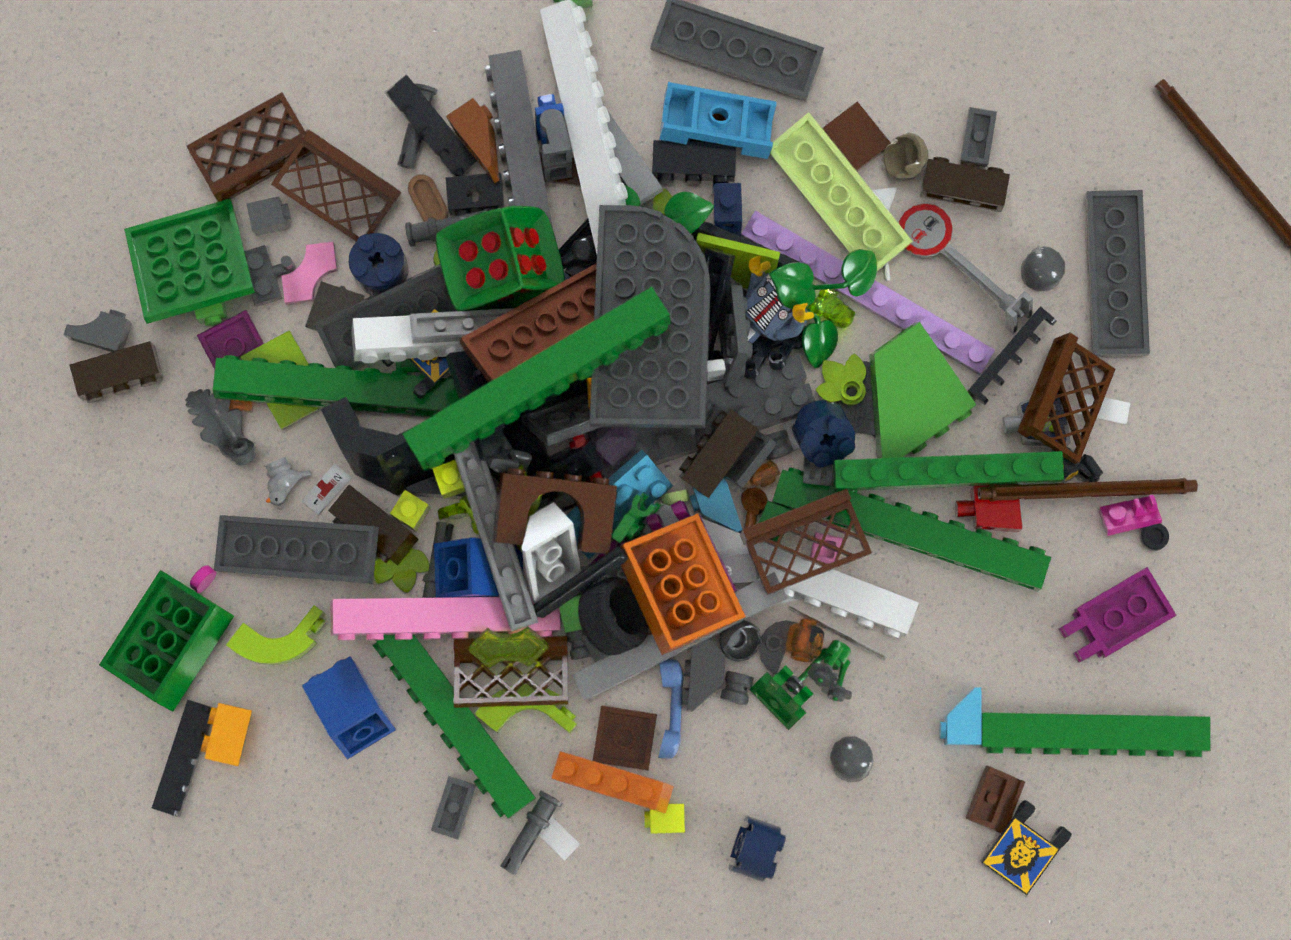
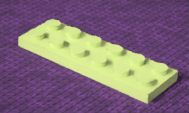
[770,112,913,271]

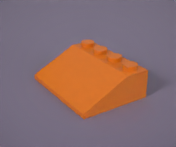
[620,513,746,655]

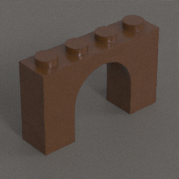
[493,468,617,554]

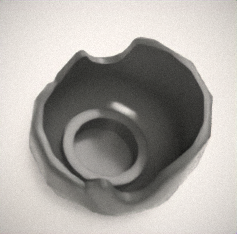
[1021,246,1065,291]
[719,620,762,662]
[830,736,873,782]

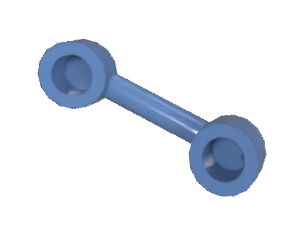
[658,659,684,759]

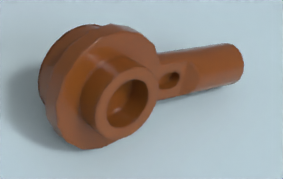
[741,487,768,529]

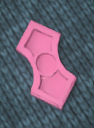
[282,242,337,305]

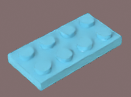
[566,449,673,559]

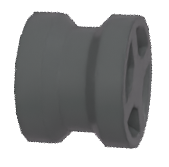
[766,430,793,460]

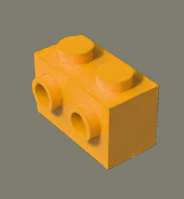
[201,703,252,766]

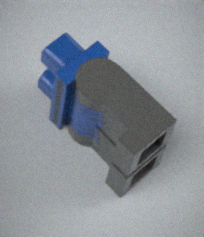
[535,94,572,182]

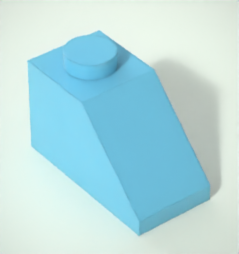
[689,477,742,533]
[939,687,982,746]

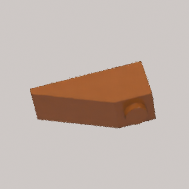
[446,98,499,183]

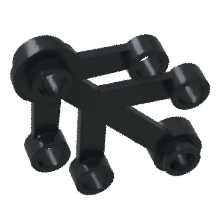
[711,326,806,379]

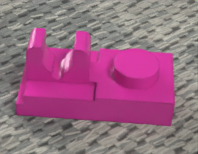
[1099,495,1162,536]

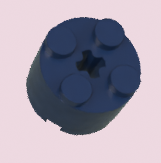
[348,233,408,295]
[792,400,855,467]
[729,816,786,882]

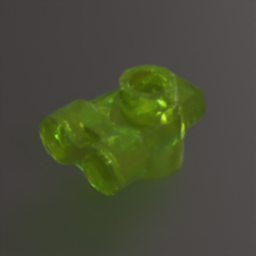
[808,289,855,328]

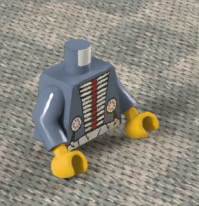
[745,255,814,343]

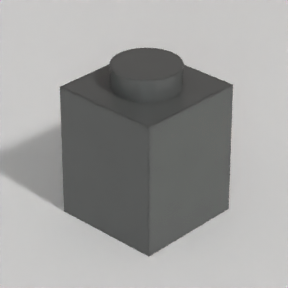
[246,196,291,236]

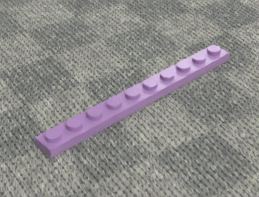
[741,211,995,375]

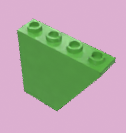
[869,322,976,458]

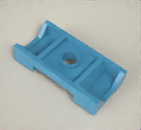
[659,82,776,159]

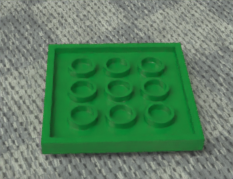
[124,198,255,324]

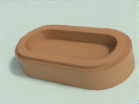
[408,174,448,222]

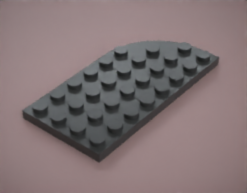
[590,205,710,428]

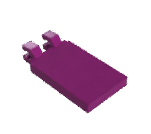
[1058,567,1177,663]

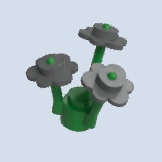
[785,640,852,702]

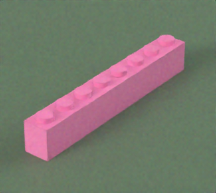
[330,597,560,641]

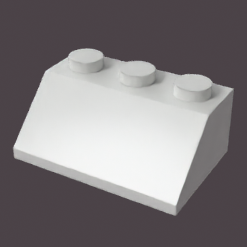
[522,502,581,603]

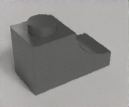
[63,309,132,352]

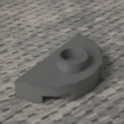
[758,620,797,675]

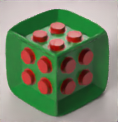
[436,206,565,311]

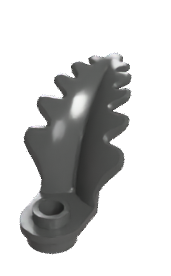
[185,389,256,465]

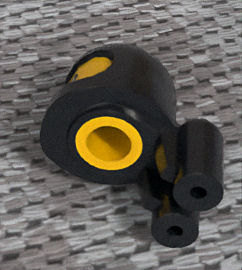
[1050,447,1103,483]

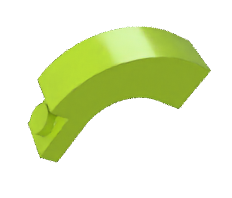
[226,605,326,665]
[475,684,577,733]

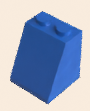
[434,538,523,598]
[302,656,396,759]

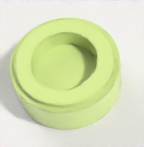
[661,490,690,506]

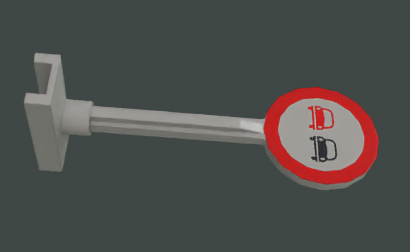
[899,203,1033,334]

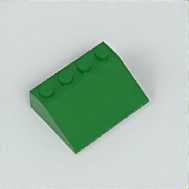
[99,570,234,712]

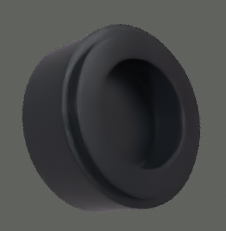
[1140,523,1169,551]

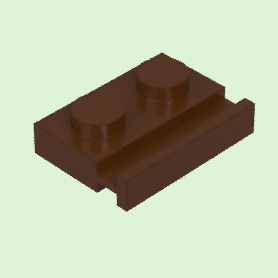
[965,766,1025,833]

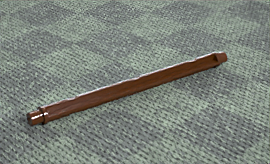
[1154,79,1291,248]
[978,478,1198,502]

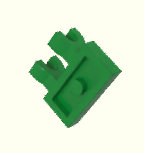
[611,492,663,543]
[749,665,814,730]

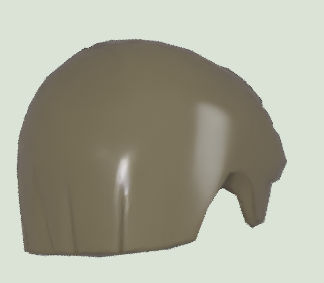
[884,132,928,179]

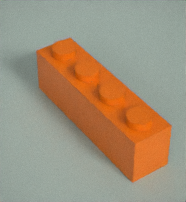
[551,751,674,814]

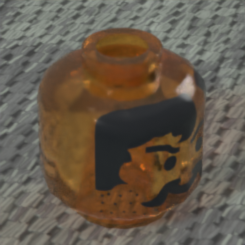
[785,619,824,662]

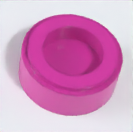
[190,565,217,593]

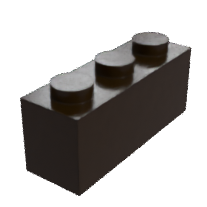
[920,157,1010,212]
[69,341,163,403]
[679,408,758,498]
[328,485,419,566]

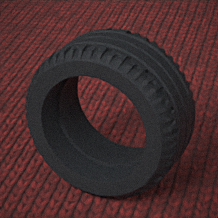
[578,577,649,655]

